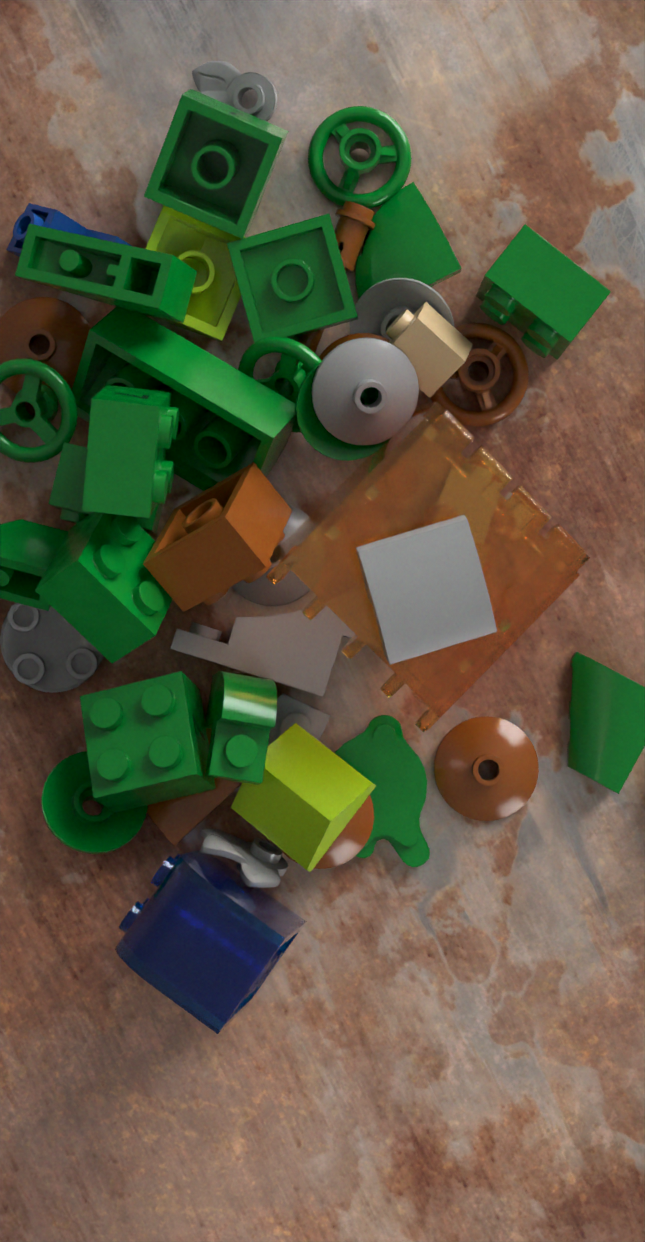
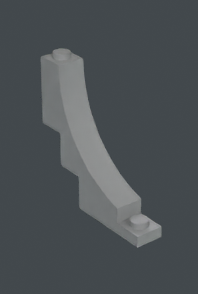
[170,463,502,697]

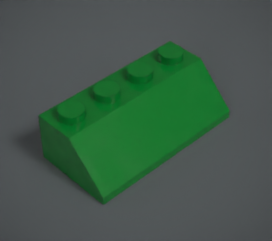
[72,307,297,491]

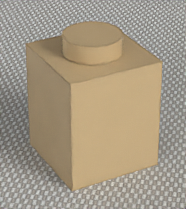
[385,302,473,398]

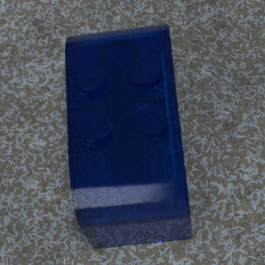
[115,850,307,1034]

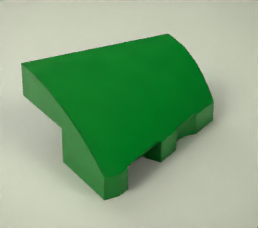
[567,652,645,794]

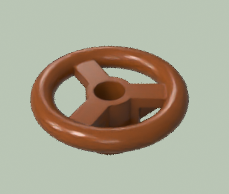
[430,323,529,427]

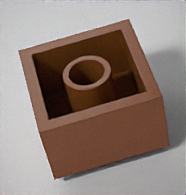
[143,462,292,612]

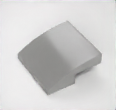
[355,515,497,665]

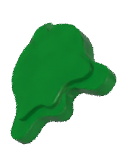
[334,715,430,867]

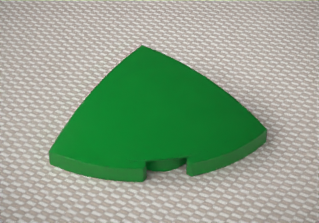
[355,182,462,300]

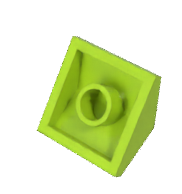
[145,205,246,342]
[231,723,376,872]

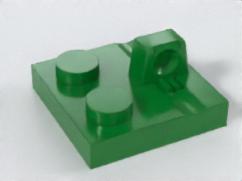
[227,214,358,343]

